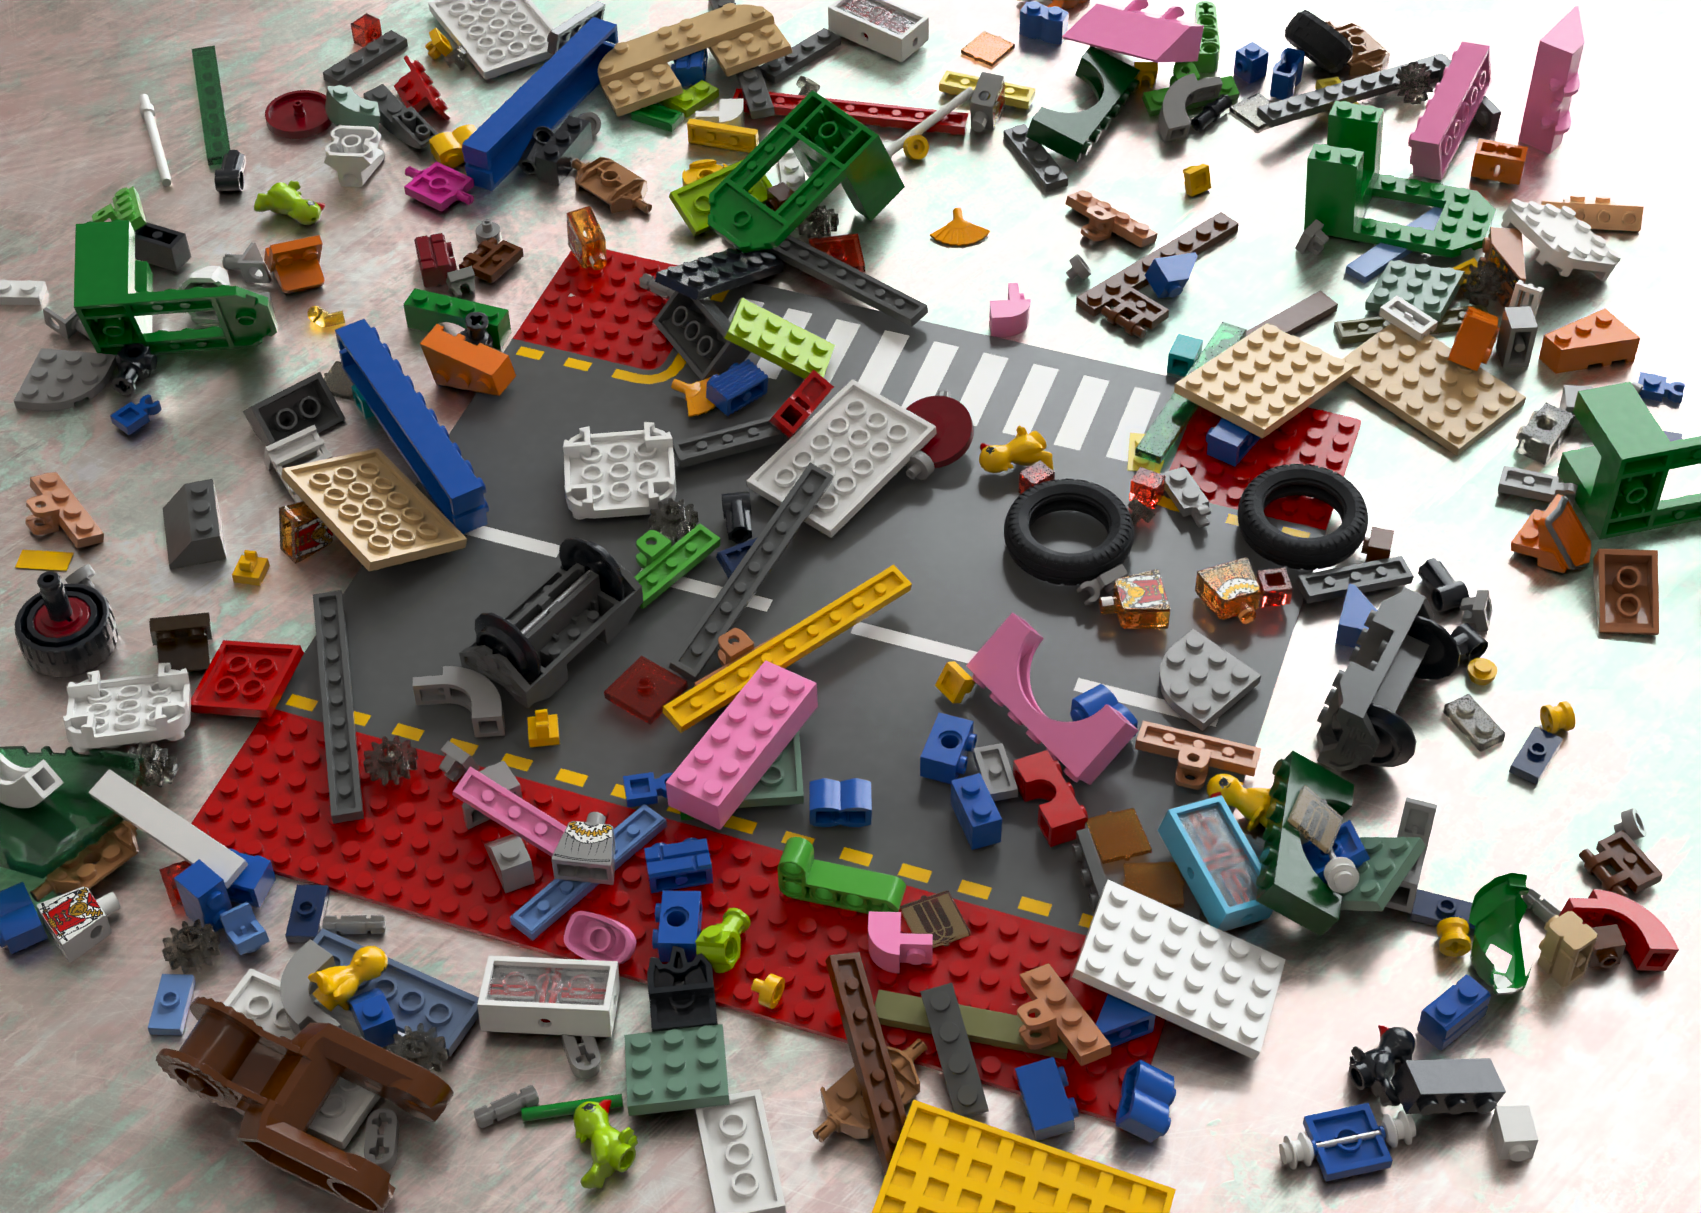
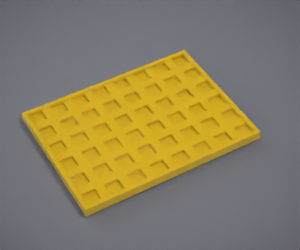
[872,1099,1176,1213]

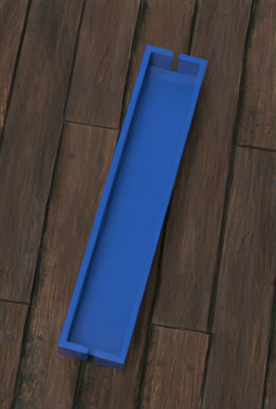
[462,17,619,191]
[335,319,489,534]

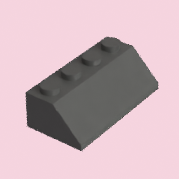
[653,291,751,380]

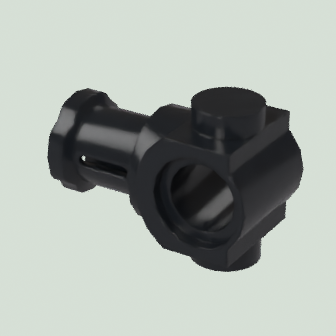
[459,312,494,349]
[111,343,157,395]

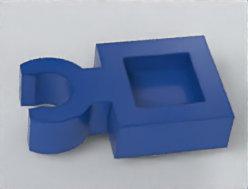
[1637,371,1686,403]
[110,394,162,435]
[623,772,673,808]

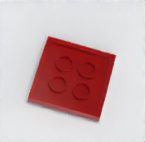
[191,640,304,718]

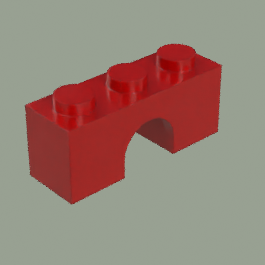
[1013,750,1088,847]

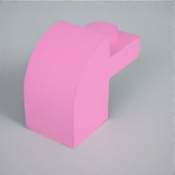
[989,283,1031,337]
[868,911,933,973]

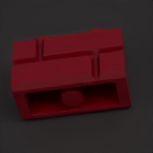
[414,233,457,288]

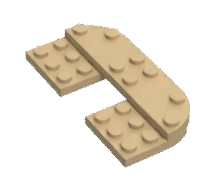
[598,3,792,117]

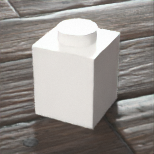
[1490,1104,1539,1161]

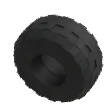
[1284,10,1353,74]

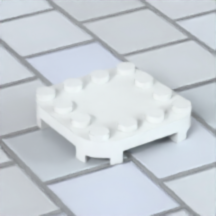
[1501,199,1622,281]
[563,422,677,520]
[63,663,192,752]

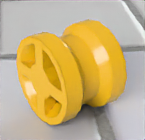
[1540,701,1576,734]
[1436,917,1472,957]

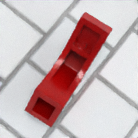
[769,370,834,439]
[1559,889,1679,971]

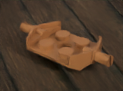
[1326,20,1390,76]
[571,157,652,214]
[30,818,139,902]
[813,1039,927,1143]

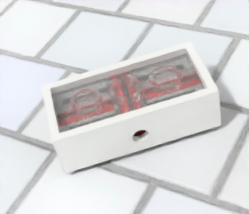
[828,0,929,62]
[477,956,620,1037]

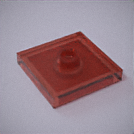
[809,233,865,272]
[604,655,688,725]

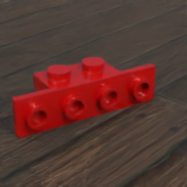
[394,55,451,121]

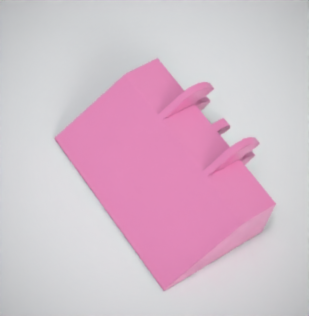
[1062,0,1204,63]
[1518,6,1585,154]

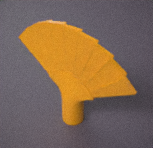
[930,207,990,246]
[671,374,719,417]

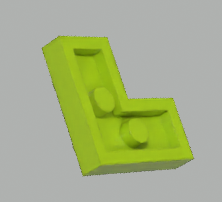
[659,80,719,118]

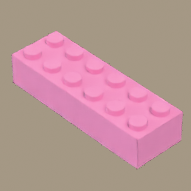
[1408,41,1492,180]
[666,660,818,830]

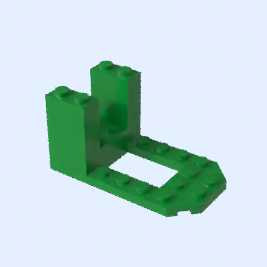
[708,90,905,253]
[1304,101,1496,258]
[74,219,277,356]
[1557,381,1701,540]

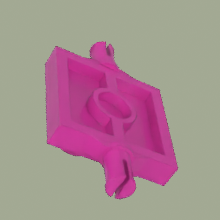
[404,162,474,212]

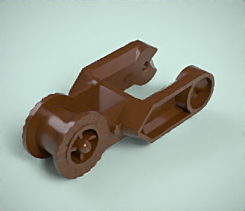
[155,997,454,1213]

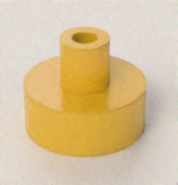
[903,135,929,160]
[751,974,785,1009]

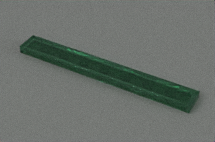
[192,45,231,166]
[1135,321,1247,464]

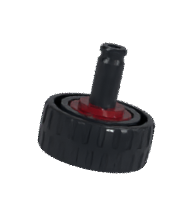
[14,571,118,677]

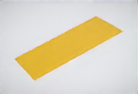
[15,550,74,571]

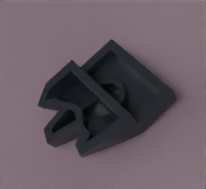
[647,946,718,1032]

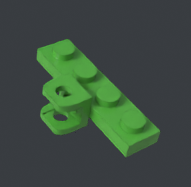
[1142,62,1240,117]
[92,186,147,231]
[634,524,721,609]

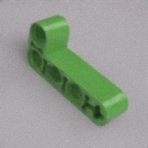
[1175,1,1221,73]
[778,837,906,914]

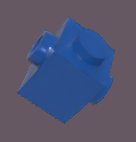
[1233,41,1269,84]

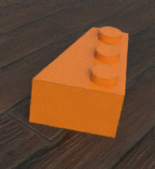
[1447,306,1500,371]
[1539,308,1641,374]
[420,324,516,396]

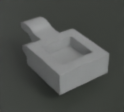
[1076,564,1128,605]

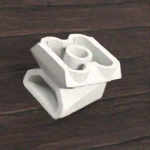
[323,125,385,187]

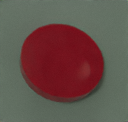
[265,90,333,139]
[906,396,974,468]

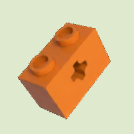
[1470,138,1528,185]

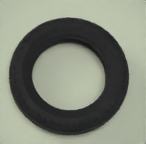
[1238,464,1368,570]
[1004,479,1134,586]

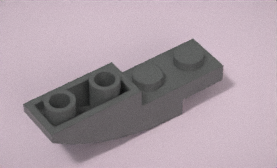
[364,84,438,149]

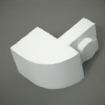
[695,99,744,127]

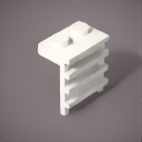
[264,425,333,505]

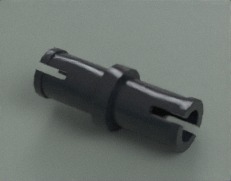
[1191,94,1232,132]

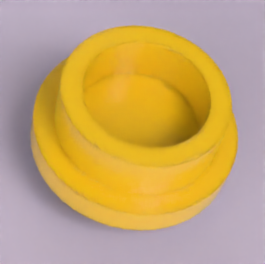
[1467,658,1498,685]

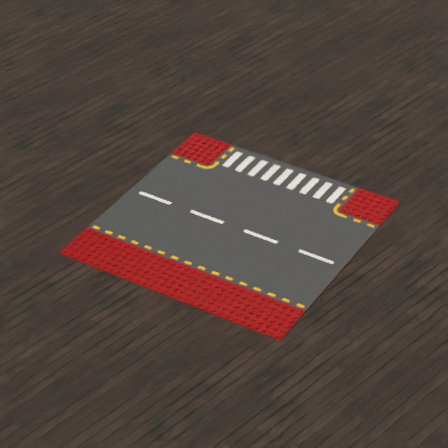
[191,244,1362,1123]

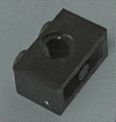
[1516,402,1575,465]

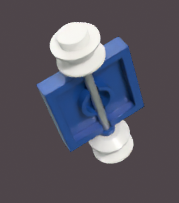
[1302,811,1370,893]
[1279,1103,1416,1181]

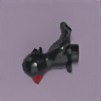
[1349,1025,1415,1107]

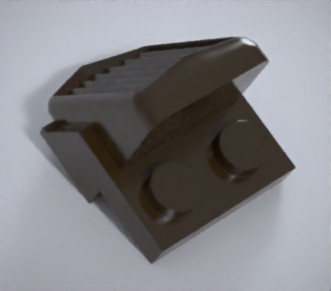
[149,612,212,673]

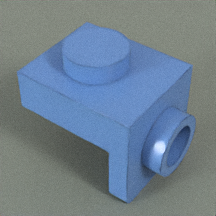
[219,902,270,955]

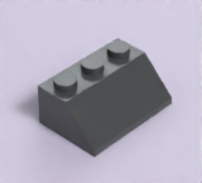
[243,372,346,446]
[163,479,226,570]

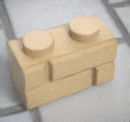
[1538,911,1597,987]

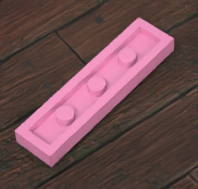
[452,767,566,857]

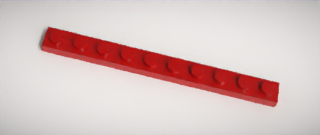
[733,88,969,135]

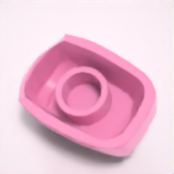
[564,911,636,964]

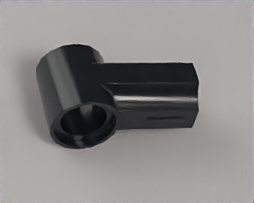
[518,126,554,175]
[214,150,246,192]
[721,492,752,544]
[1418,558,1469,612]
[1451,623,1489,662]

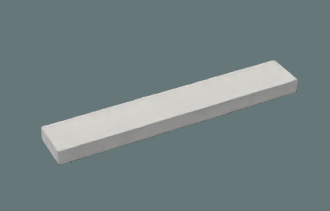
[88,769,248,889]

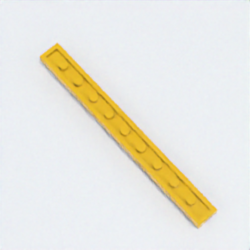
[663,564,912,733]

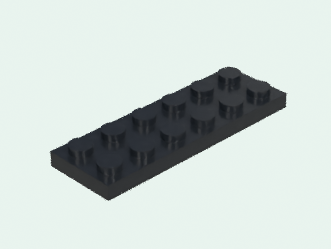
[655,247,785,300]

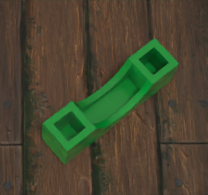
[403,288,512,349]

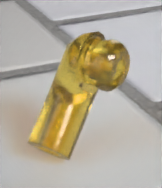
[307,306,345,328]

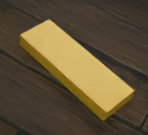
[687,118,759,153]

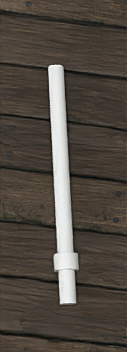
[885,87,974,159]
[139,94,172,186]

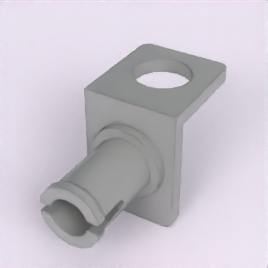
[222,243,272,283]
[43,307,90,339]

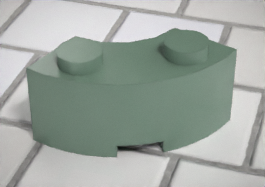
[325,85,380,132]

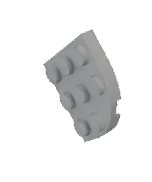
[14,348,117,411]
[1159,629,1261,731]

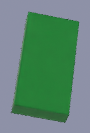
[631,104,684,133]

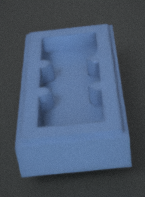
[148,974,196,1036]

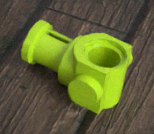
[695,908,751,973]

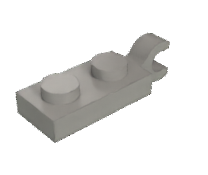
[1497,466,1577,506]
[1159,467,1211,527]

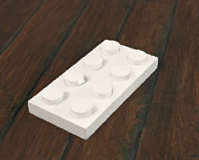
[695,1089,786,1213]

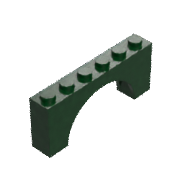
[1026,46,1140,163]
[1256,750,1354,936]

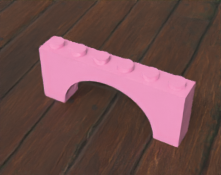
[966,612,1139,785]

